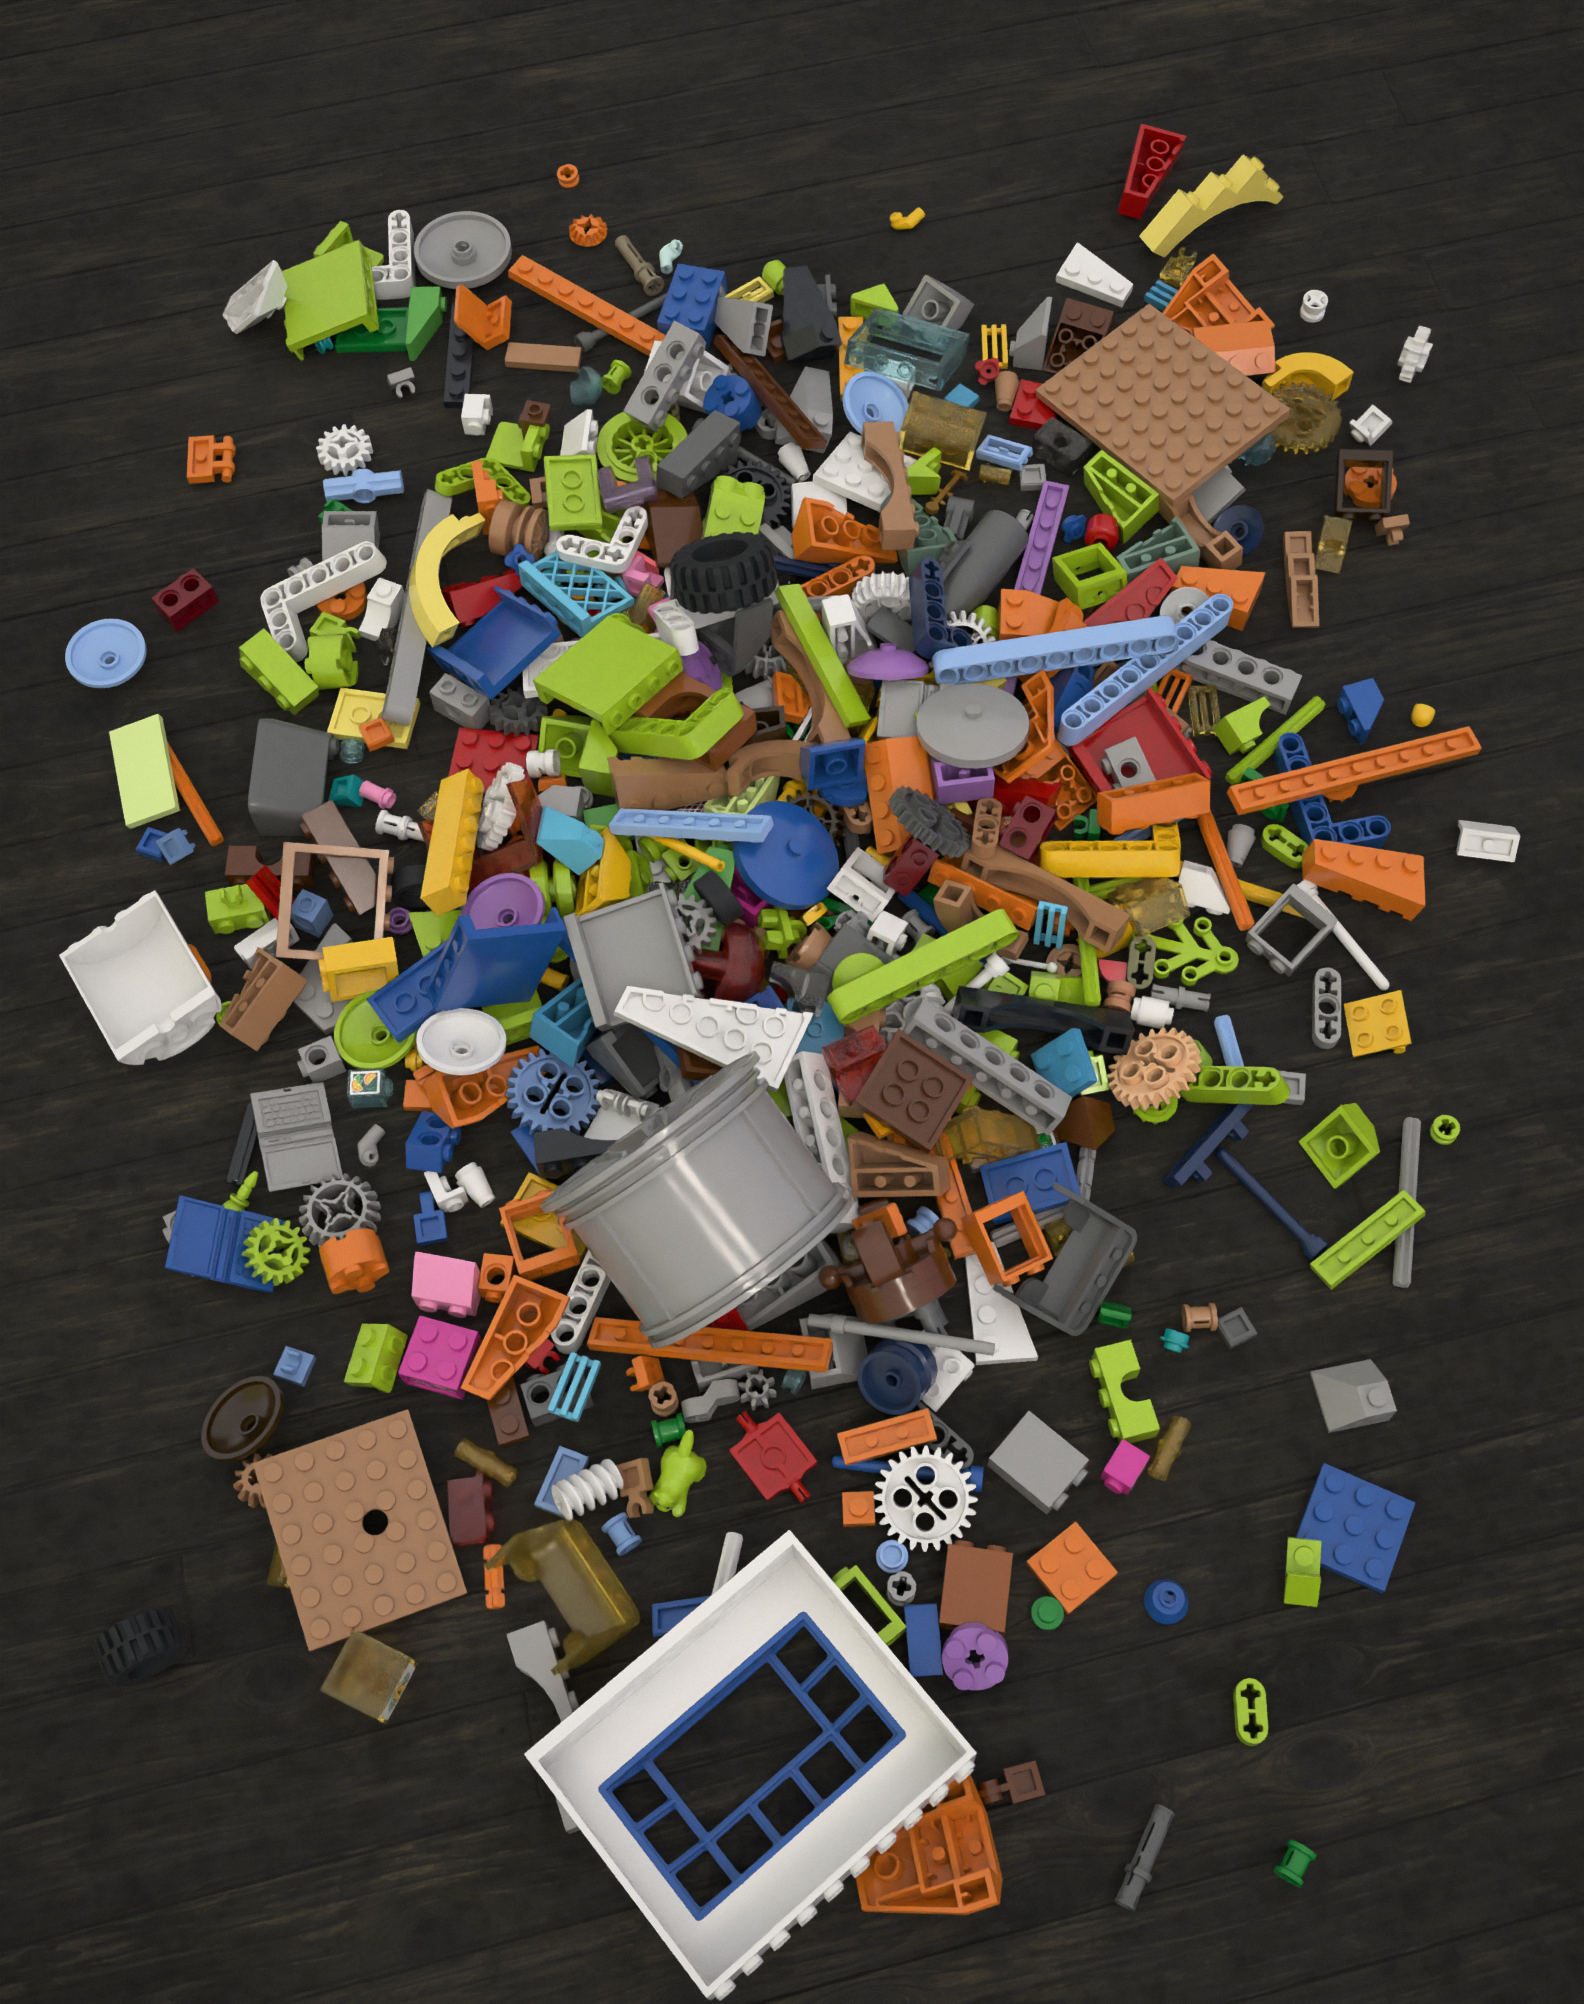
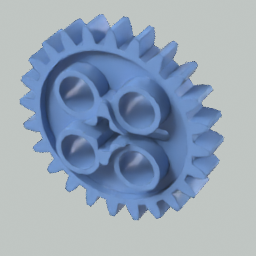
[505,1048,600,1135]

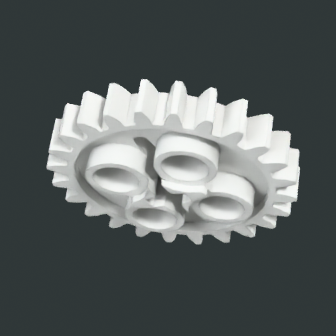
[475,762,525,852]
[873,1445,978,1552]

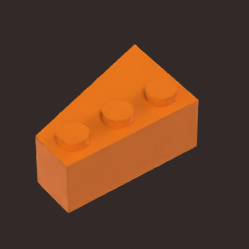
[1170,566,1265,631]

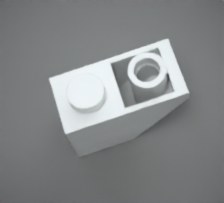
[1173,860,1230,915]

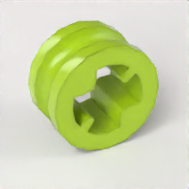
[1430,1115,1460,1145]

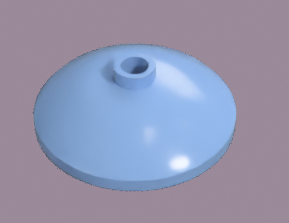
[842,371,910,438]
[65,619,147,688]

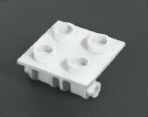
[584,1089,660,1140]
[922,1330,975,1412]

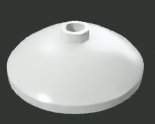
[416,1008,506,1075]

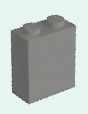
[987,1411,1089,1515]

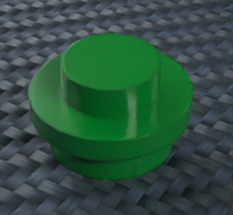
[1031,1596,1064,1630]

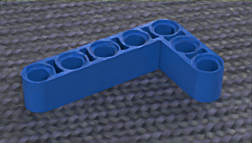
[1274,732,1391,849]

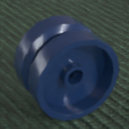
[857,1338,938,1415]

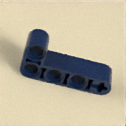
[909,557,972,659]

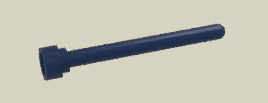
[1216,1148,1329,1261]

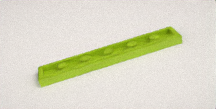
[774,584,871,728]

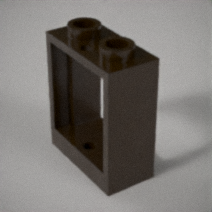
[1333,449,1393,523]

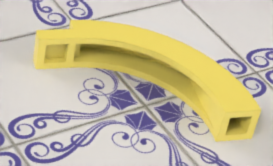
[409,513,485,648]

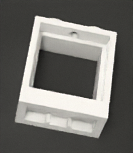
[827,847,896,922]

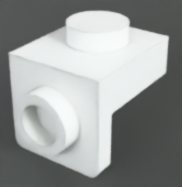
[1349,405,1392,446]

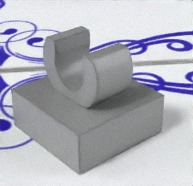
[387,367,415,399]

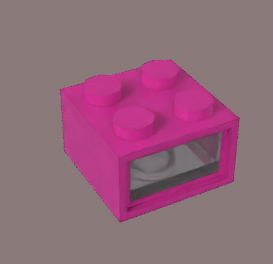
[398,1316,482,1400]

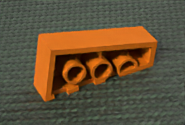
[1302,839,1425,921]

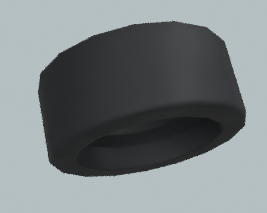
[390,865,430,910]
[693,870,744,927]

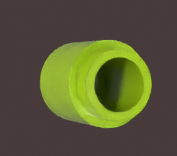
[762,260,786,295]
[973,605,998,644]

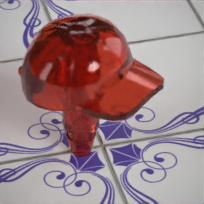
[691,922,766,1003]

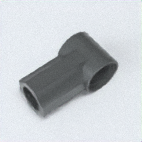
[943,495,976,541]

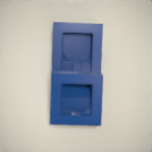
[904,1603,943,1677]

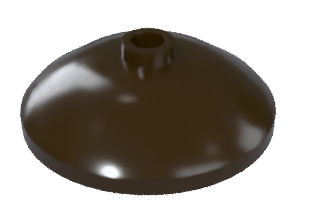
[201,1376,284,1462]

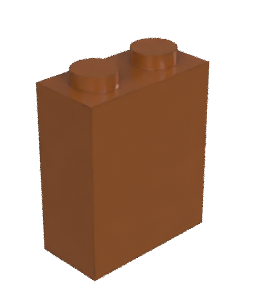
[939,1540,1013,1637]

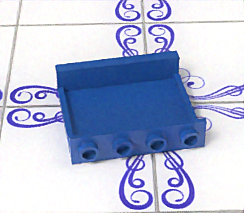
[427,586,562,700]
[425,907,566,1012]

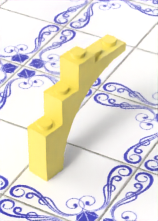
[1139,155,1283,258]

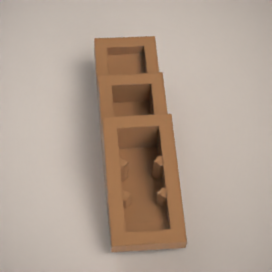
[1283,531,1319,628]

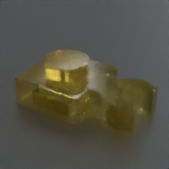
[1159,247,1197,288]

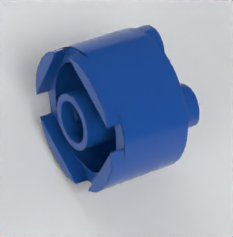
[703,375,762,435]

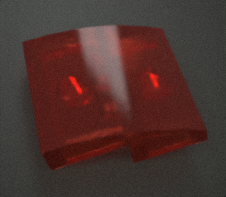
[821,1025,887,1106]

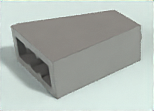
[714,297,773,356]

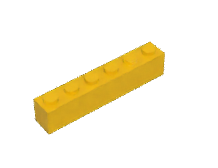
[420,769,484,916]

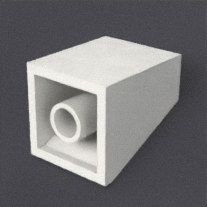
[644,341,729,413]

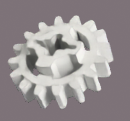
[1397,326,1433,383]
[316,424,373,476]

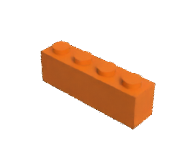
[1097,772,1210,835]

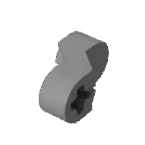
[681,1379,740,1423]

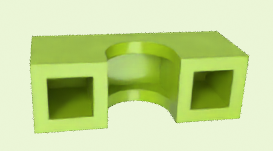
[1089,1340,1160,1444]

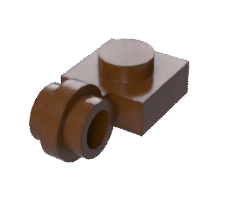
[978,1760,1045,1805]

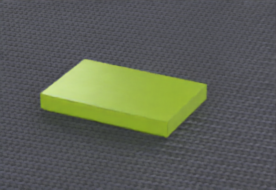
[544,454,602,531]

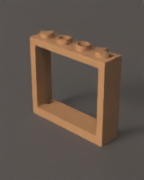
[276,842,394,960]

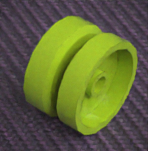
[529,858,577,920]

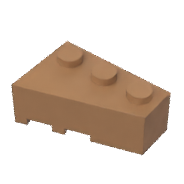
[848,1131,950,1197]

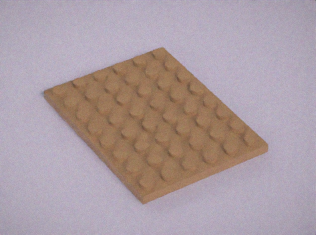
[1035,304,1290,507]

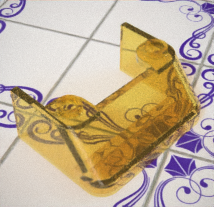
[485,1519,640,1676]

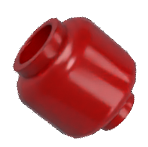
[1085,514,1120,551]

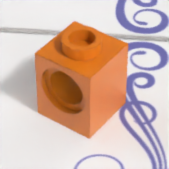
[478,1253,517,1303]

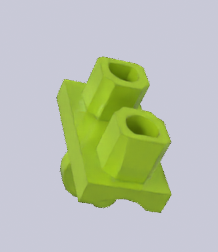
[757,906,807,959]

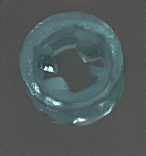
[340,739,365,763]
[781,1369,808,1395]

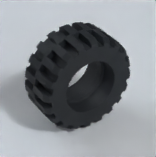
[670,532,778,614]

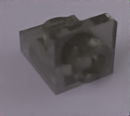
[375,628,398,665]

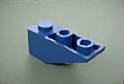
[1051,665,1094,733]

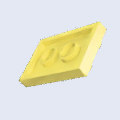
[327,688,420,749]

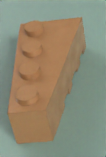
[607,756,729,811]

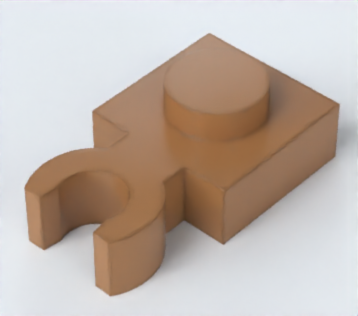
[616,1458,654,1518]

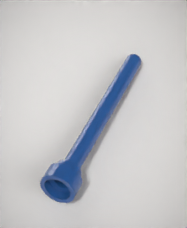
[832,1455,984,1493]

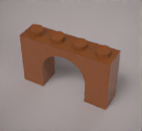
[632,671,757,772]

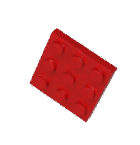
[448,727,540,810]

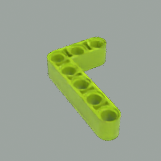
[609,688,744,760]

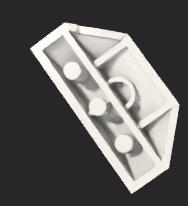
[223,260,288,334]

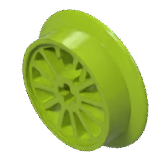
[596,412,687,487]

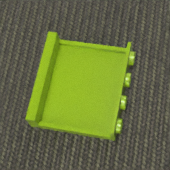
[282,240,379,361]
[533,615,684,736]

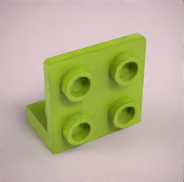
[482,990,542,1046]

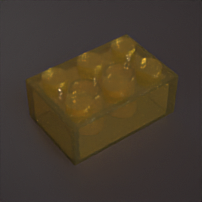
[899,391,987,471]

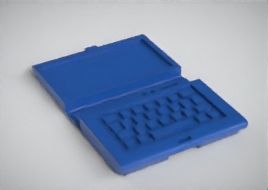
[165,1196,285,1292]

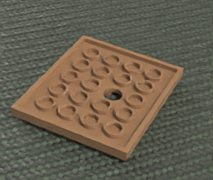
[253,1409,467,1652]

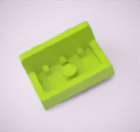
[344,1323,408,1393]

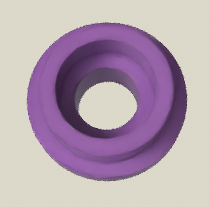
[388,907,413,935]

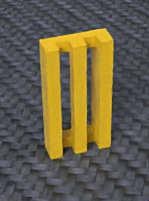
[981,324,1008,369]

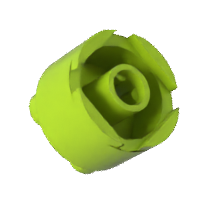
[305,634,358,690]

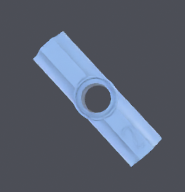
[323,469,404,503]

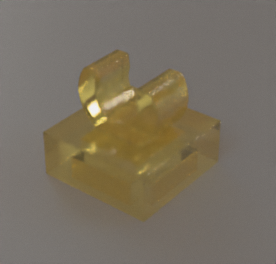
[1045,1218,1073,1257]

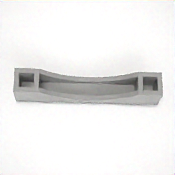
[507,1620,580,1834]

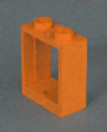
[499,1189,581,1281]
[961,1191,1053,1287]

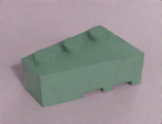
[1116,516,1200,584]

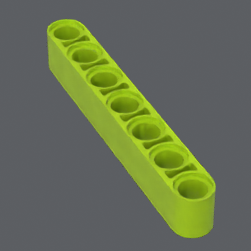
[826,909,1019,1025]

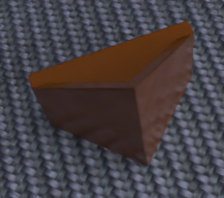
[1055,1096,1116,1150]

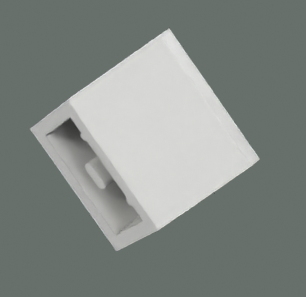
[560,409,598,471]

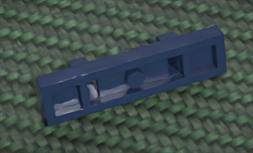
[1162,1104,1254,1188]

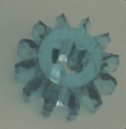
[1236,431,1277,467]

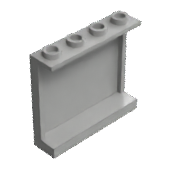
[563,882,704,1032]

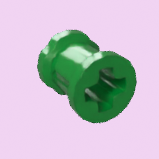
[651,1413,686,1448]
[1273,1839,1317,1888]

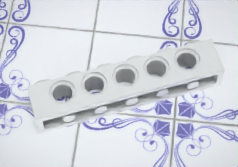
[784,1051,861,1233]

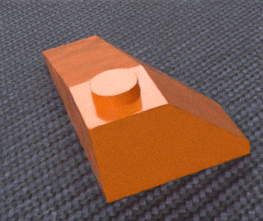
[791,497,898,563]
[461,1275,570,1401]

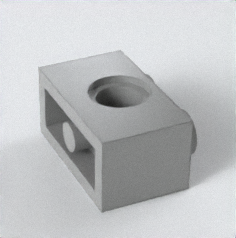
[429,673,490,729]
[1101,736,1156,789]

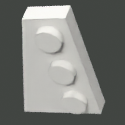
[1056,242,1133,307]

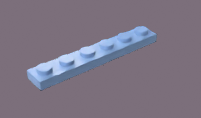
[608,808,774,843]

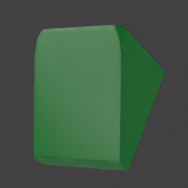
[1097,1301,1132,1329]

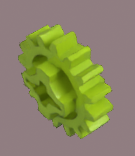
[242,1218,310,1286]

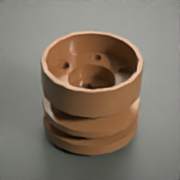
[488,499,549,563]

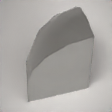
[734,685,774,709]

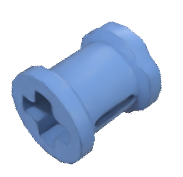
[601,1512,642,1556]

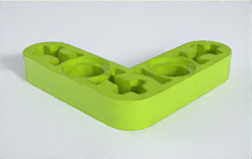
[435,457,531,510]

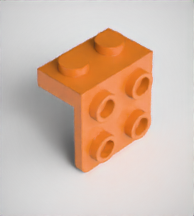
[454,284,512,350]

